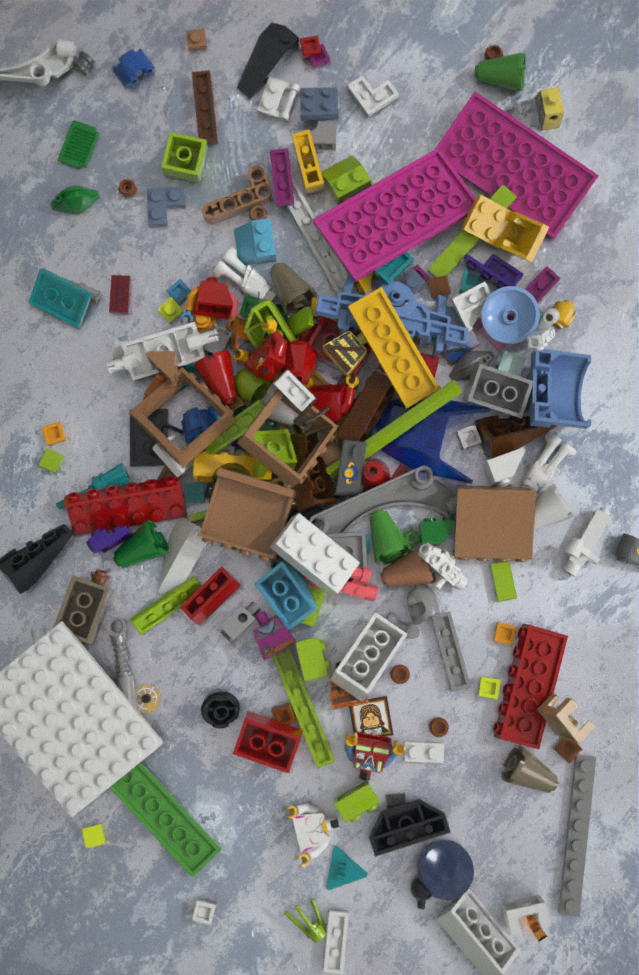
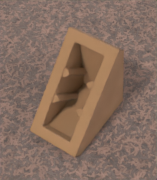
[145,351,179,386]

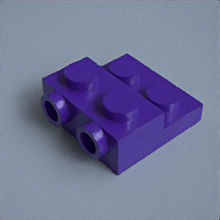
[86,525,133,555]

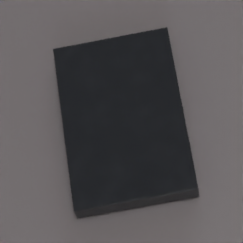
[130,409,169,467]

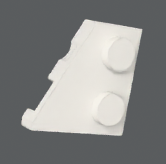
[450,282,491,332]

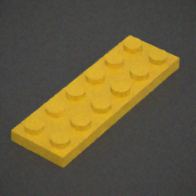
[347,287,440,409]

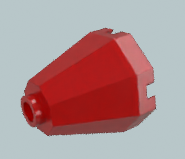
[280,341,317,385]

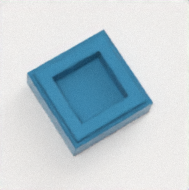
[166,279,191,306]

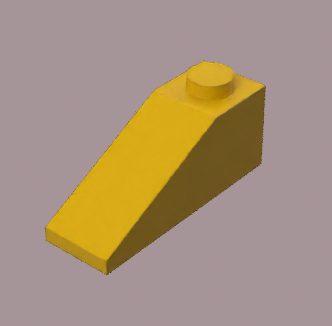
[292,129,325,194]

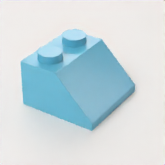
[234,218,276,265]

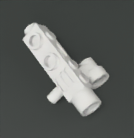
[525,308,560,351]
[562,507,611,577]
[418,542,468,590]

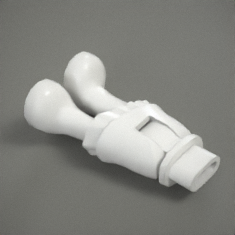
[212,247,277,301]
[520,432,577,493]

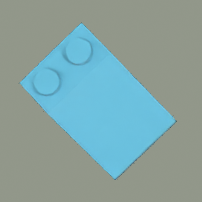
[254,560,318,631]

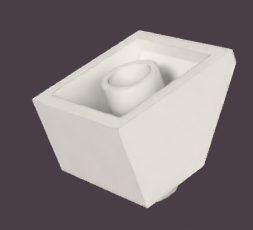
[482,447,525,486]

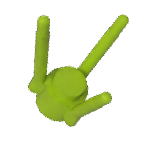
[284,898,327,943]

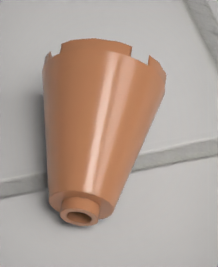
[380,546,436,587]

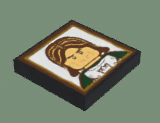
[349,696,394,737]

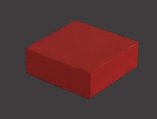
[300,35,321,59]

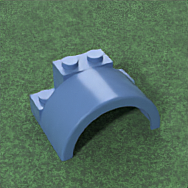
[523,349,591,429]

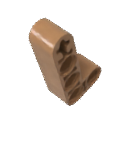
[202,165,272,225]

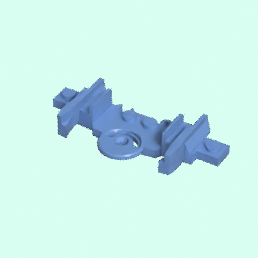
[315,275,468,358]

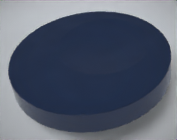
[417,840,474,900]

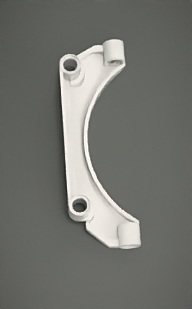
[0,39,77,87]

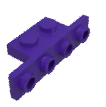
[464,254,523,289]

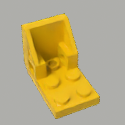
[461,194,549,262]

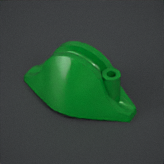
[51,185,100,214]

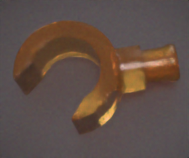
[525,915,547,942]

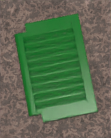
[57,120,100,169]

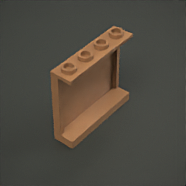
[197,468,296,562]
[453,485,536,562]

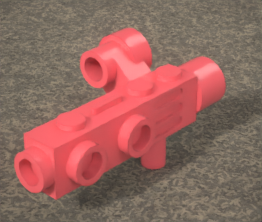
[304,567,378,602]

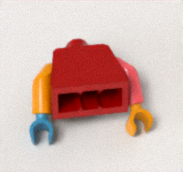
[180,277,238,331]

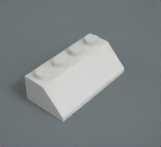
[436,888,520,975]

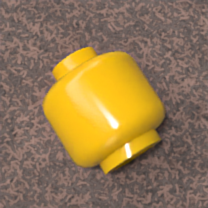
[548,299,577,329]

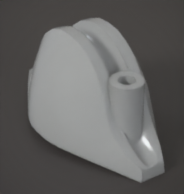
[449,351,494,381]

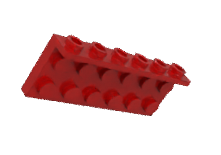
[64,476,188,536]
[493,624,568,750]

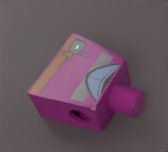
[253,611,297,660]

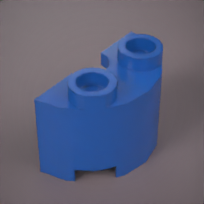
[113,48,155,88]
[181,406,218,444]

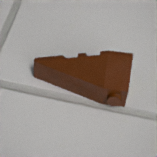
[475,415,557,459]

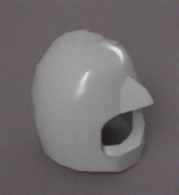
[407,584,442,625]

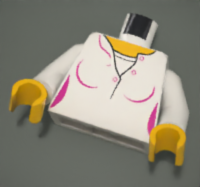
[284,803,340,867]

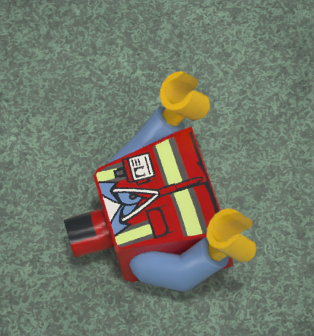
[344,731,406,781]

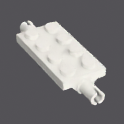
[106,322,219,381]

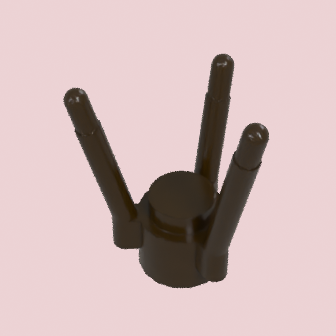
[292,397,332,438]

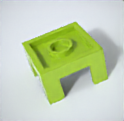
[253,429,297,477]

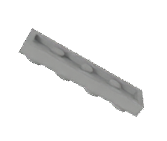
[431,611,471,692]

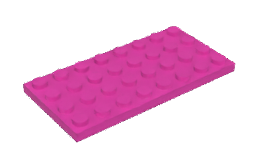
[435,91,599,239]
[313,148,476,282]

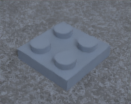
[300,87,338,120]

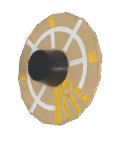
[135,684,161,713]

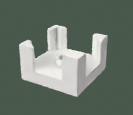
[501,895,551,936]

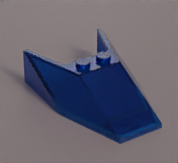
[375,396,491,484]

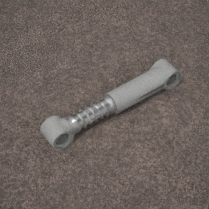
[106,617,138,711]

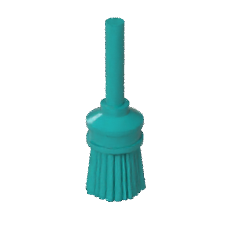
[56,463,132,510]

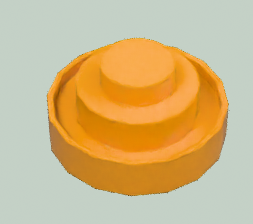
[188,311,216,333]

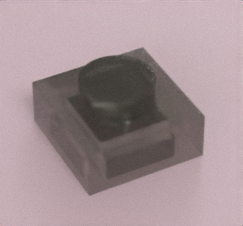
[385,792,406,808]

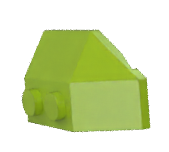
[243,298,296,349]

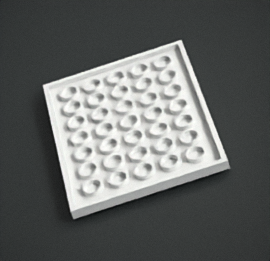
[0,621,164,817]

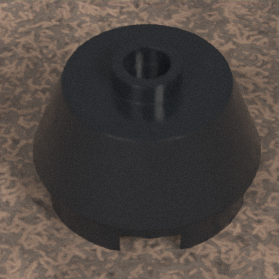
[201,689,240,729]

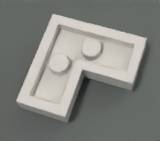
[347,75,399,117]

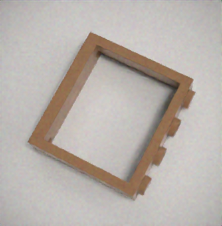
[130,367,235,468]
[237,389,338,487]

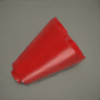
[194,351,237,406]
[361,458,391,493]

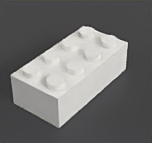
[269,513,360,596]
[330,612,408,702]

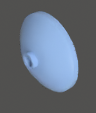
[481,286,540,344]

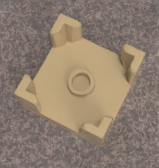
[537,694,595,744]

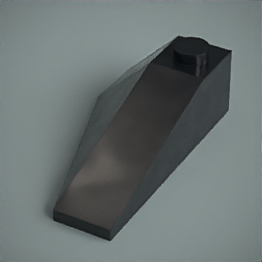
[237,22,299,100]
[0,524,74,595]

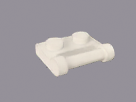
[257,77,301,122]

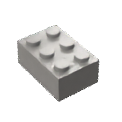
[463,363,534,418]

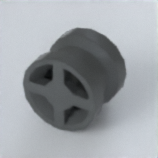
[72,51,95,75]

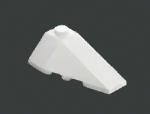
[157,517,209,596]

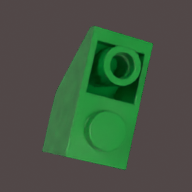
[419,517,456,546]

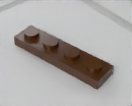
[192,70,218,145]

